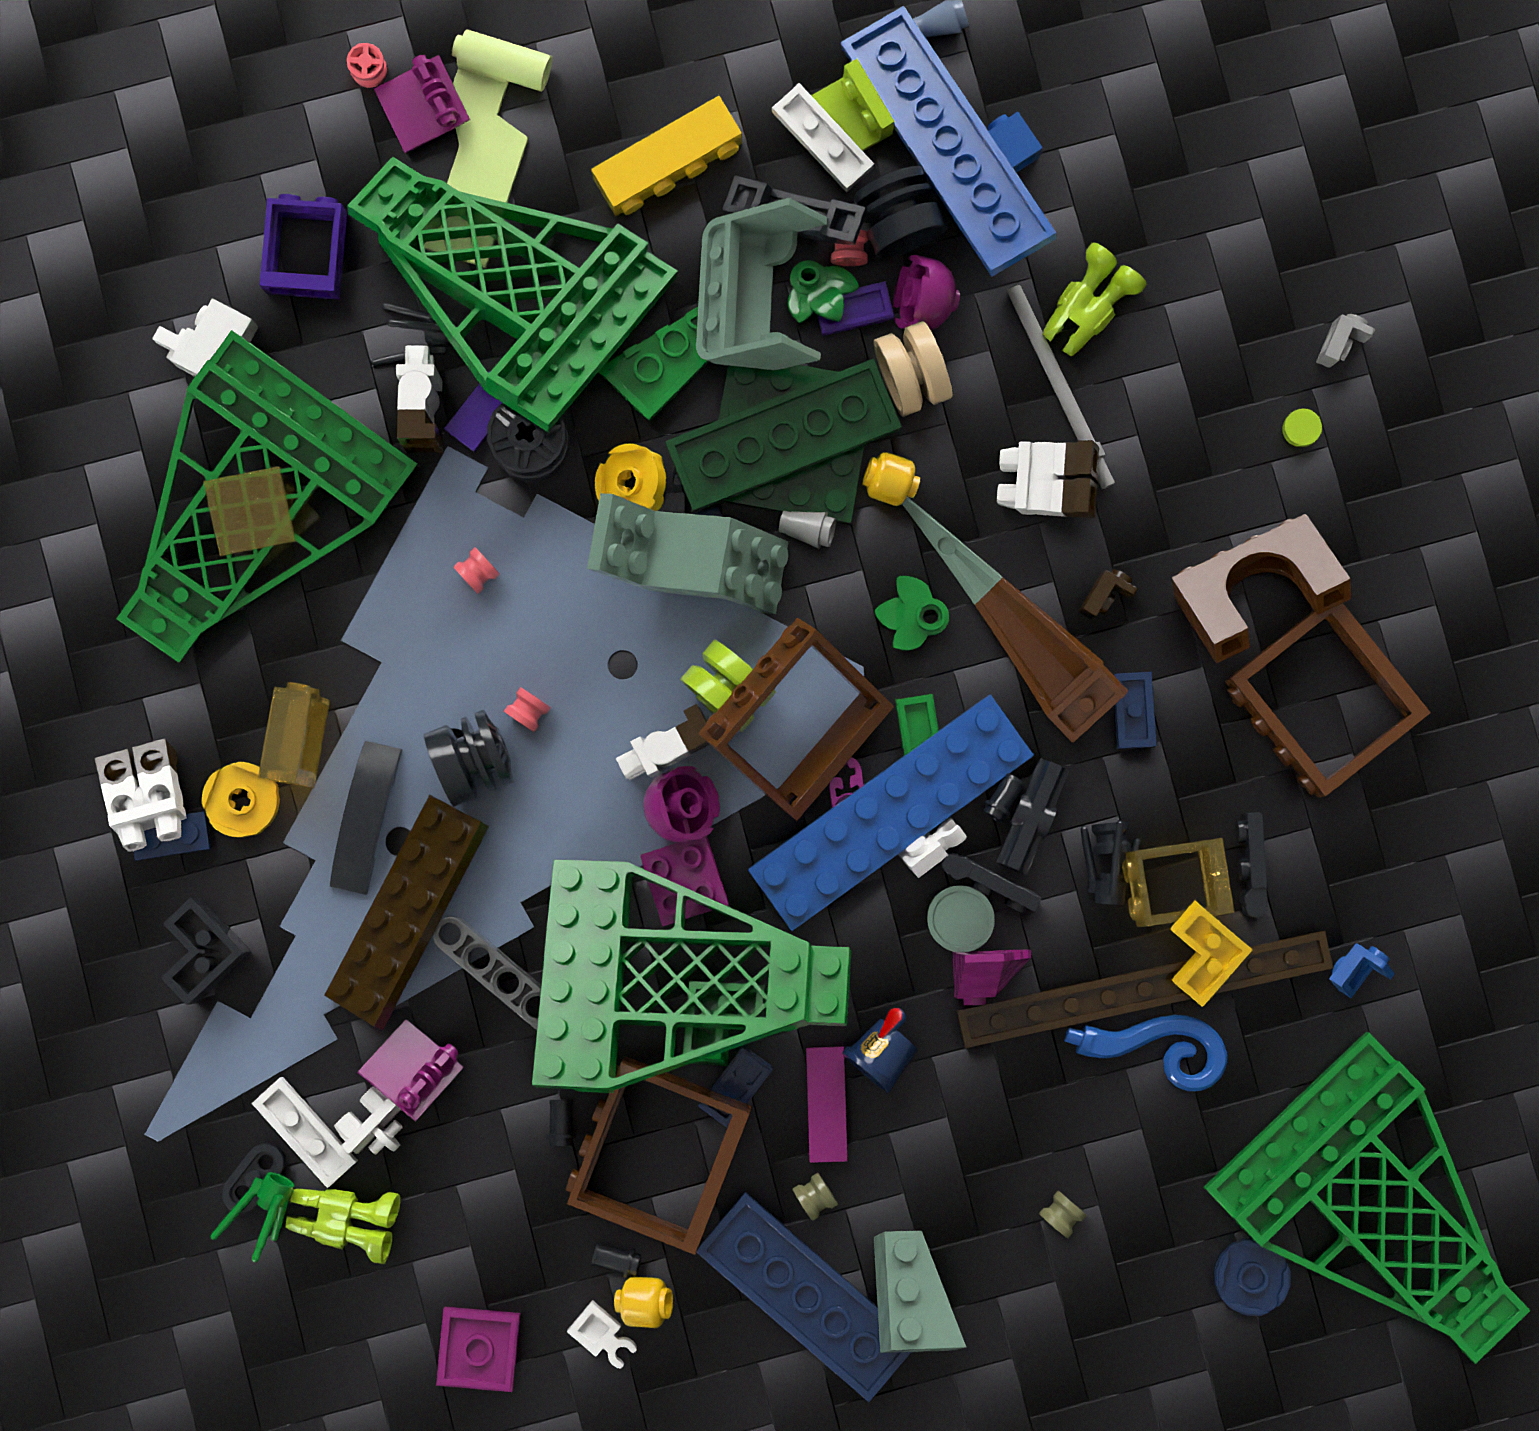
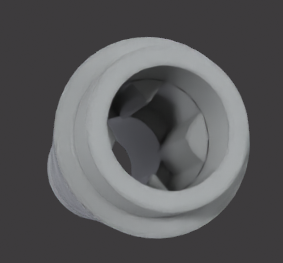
[779,511,836,549]

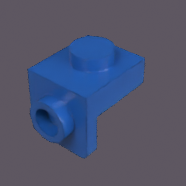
[1329,943,1395,998]

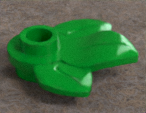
[788,260,859,323]
[874,576,949,650]

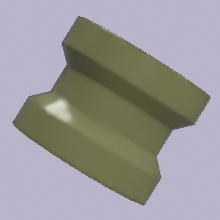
[792,1172,838,1221]
[1039,1191,1087,1239]

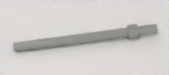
[1007,285,1115,490]

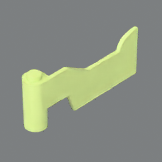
[424,29,552,268]

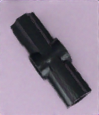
[996,758,1070,875]

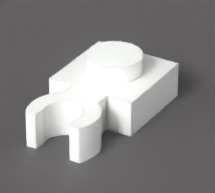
[899,818,967,878]
[567,1300,637,1369]

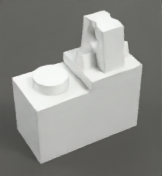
[153,298,258,376]

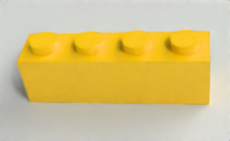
[591,96,742,216]

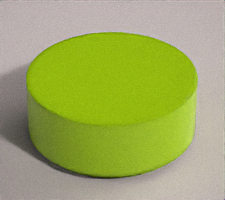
[1282,409,1322,447]

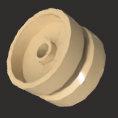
[873,321,953,417]

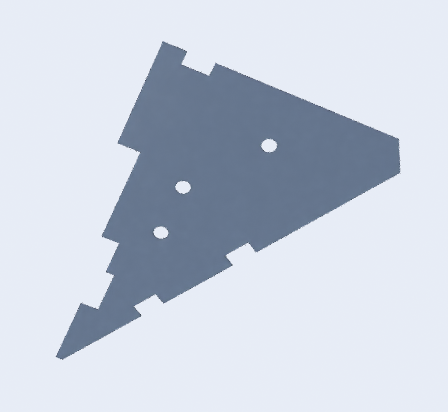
[145,446,864,1142]

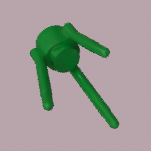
[211,1172,294,1263]

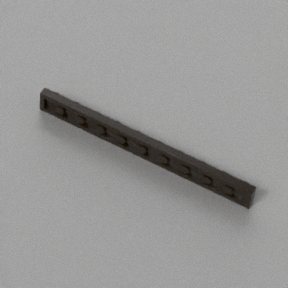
[956,931,1333,1048]

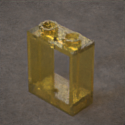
[258,682,330,788]
[1122,838,1234,927]

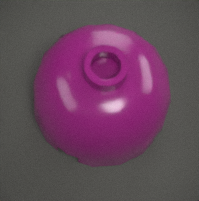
[893,255,960,330]
[643,766,720,842]

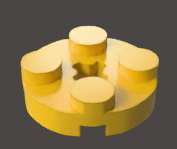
[595,444,666,511]
[202,762,280,838]

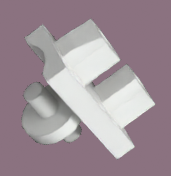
[334,1087,403,1155]

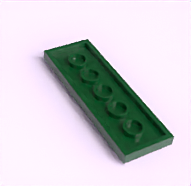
[665,358,902,513]

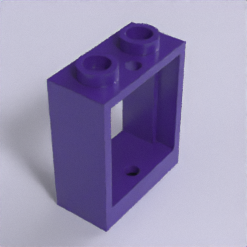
[259,194,347,300]

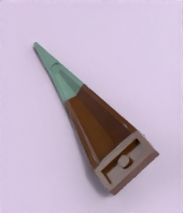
[902,497,1128,743]

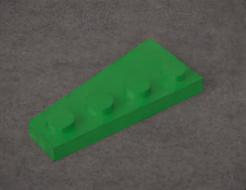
[598,307,709,422]

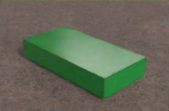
[895,694,939,755]

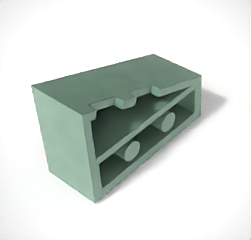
[874,1231,966,1353]

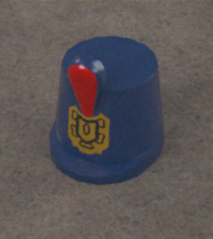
[842,1008,918,1093]

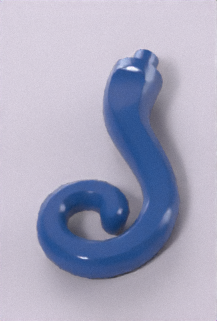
[1064,1014,1227,1092]

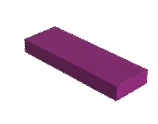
[806,1047,847,1163]

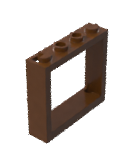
[1225,603,1431,798]
[698,617,894,821]
[565,1056,752,1255]

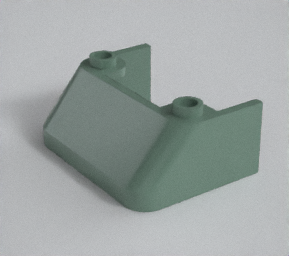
[696,198,827,370]

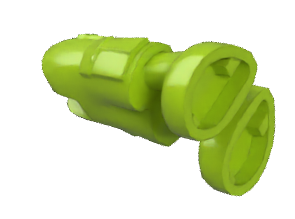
[1042,243,1147,357]
[285,1189,400,1264]

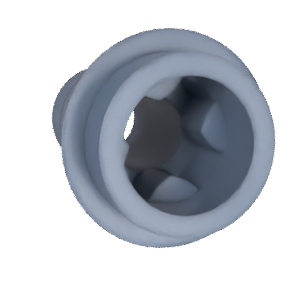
[913,0,969,38]

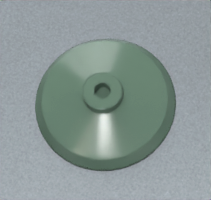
[927,886,995,953]

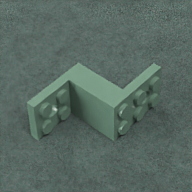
[587,493,788,614]

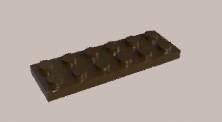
[324,794,489,1029]

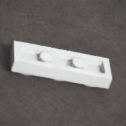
[772,83,874,192]
[252,1077,358,1188]

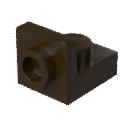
[1079,569,1138,619]

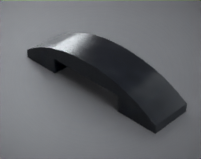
[722,176,867,245]
[330,741,402,895]

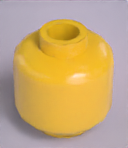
[862,452,920,506]
[614,1277,673,1328]

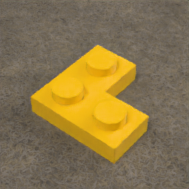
[1170,900,1252,1007]

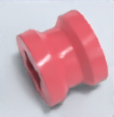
[347,43,388,88]
[831,229,868,266]
[453,547,500,594]
[503,687,551,732]

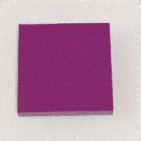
[436,1307,520,1392]

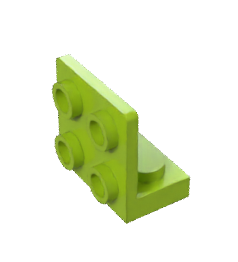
[811,59,895,151]

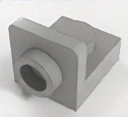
[1316,314,1375,368]

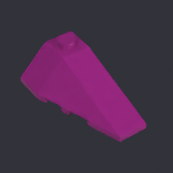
[952,949,1031,1005]

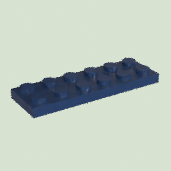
[696,1192,911,1402]

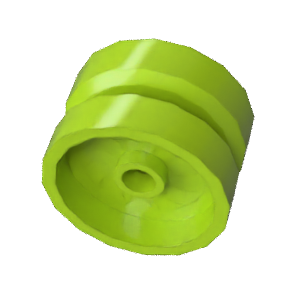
[680,639,777,733]

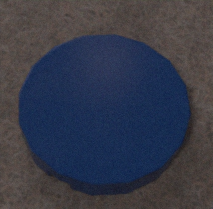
[1214,1239,1291,1316]

